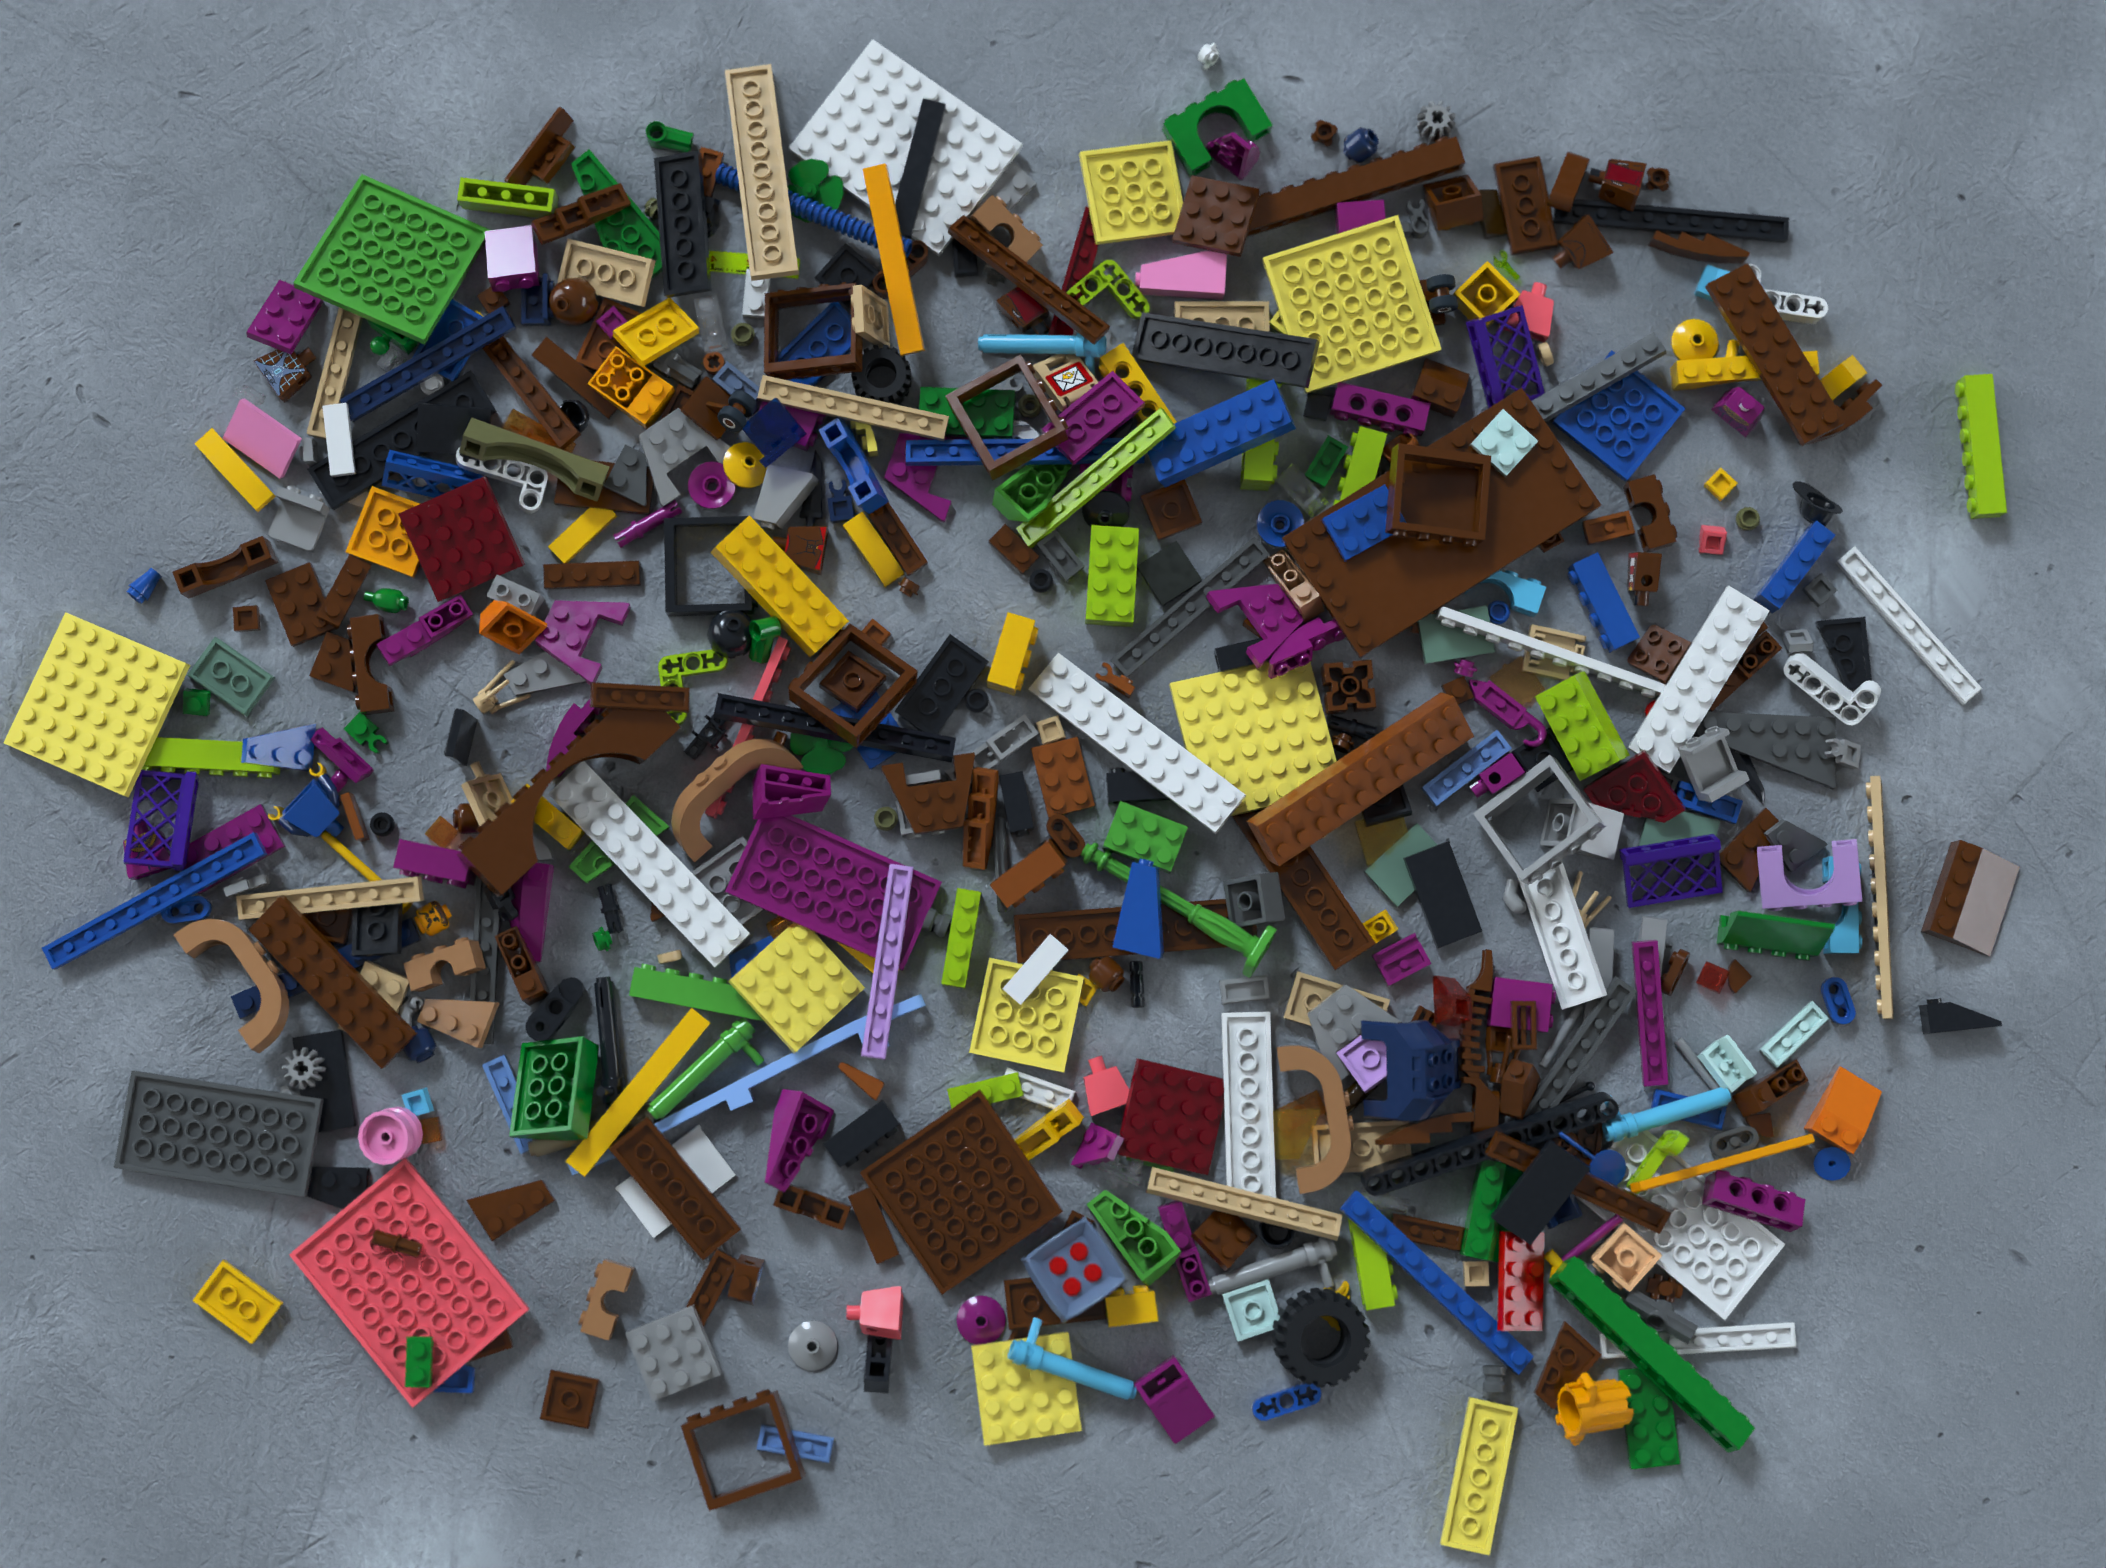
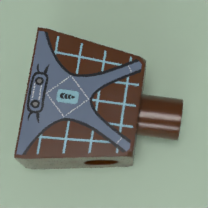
[254,347,317,403]

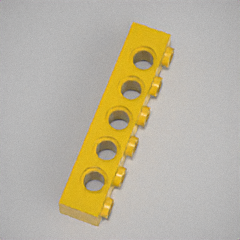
[1098,343,1177,427]

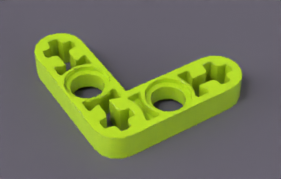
[1066,260,1150,320]
[658,649,728,725]
[1626,1130,1689,1195]

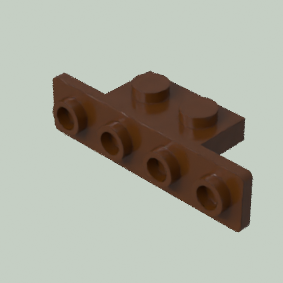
[504,107,576,185]

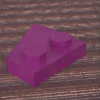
[1071,1122,1124,1169]

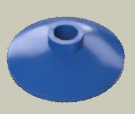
[1257,500,1304,547]

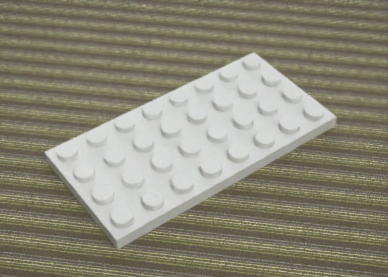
[1574,1130,1785,1320]

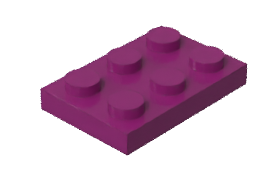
[246,280,324,354]

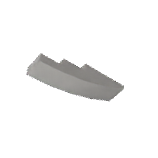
[945,714,1039,784]
[1628,916,1667,1017]
[1583,928,1614,1022]

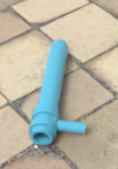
[978,333,1107,377]
[1602,1087,1731,1142]
[1008,1318,1137,1400]

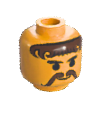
[413,901,452,936]

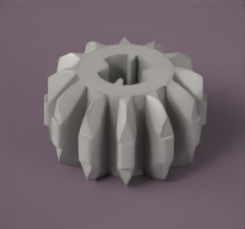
[1416,100,1456,141]
[282,1048,326,1089]

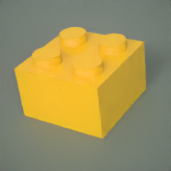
[1453,261,1520,329]
[1104,1284,1158,1327]

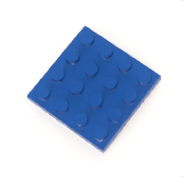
[1552,350,1685,482]

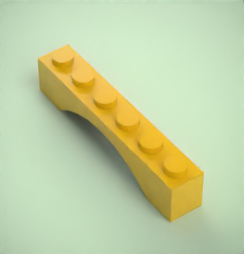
[1670,351,1820,391]

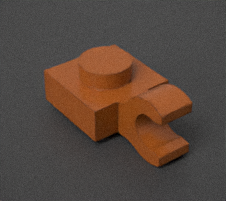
[1095,662,1135,698]

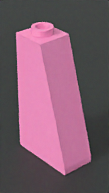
[1135,251,1227,300]

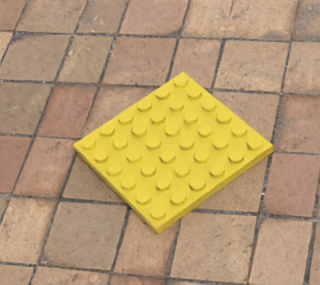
[1262,215,1442,394]
[3,612,190,798]
[1169,662,1337,816]

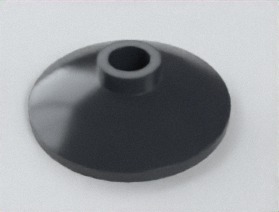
[1082,490,1130,527]

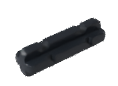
[1129,960,1144,1008]

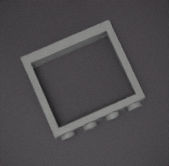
[1473,755,1606,885]

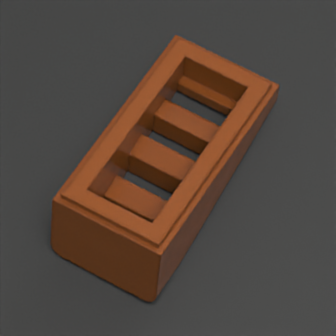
[838,1062,885,1101]

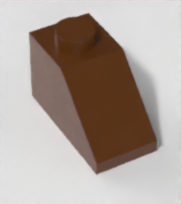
[1499,1059,1541,1120]

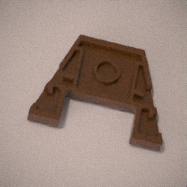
[881,752,975,835]

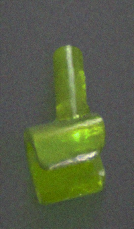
[1493,250,1520,281]

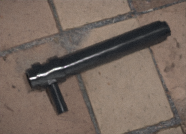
[594,977,626,1109]

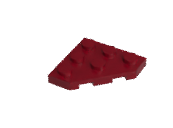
[1583,750,1685,823]

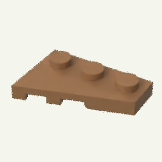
[417,999,499,1048]

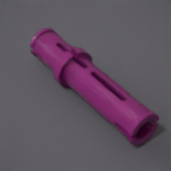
[613,499,683,548]

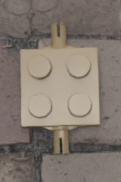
[461,761,513,826]

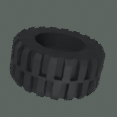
[1272,1288,1370,1388]

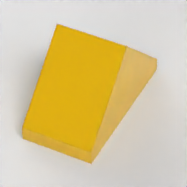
[1820,355,1867,400]

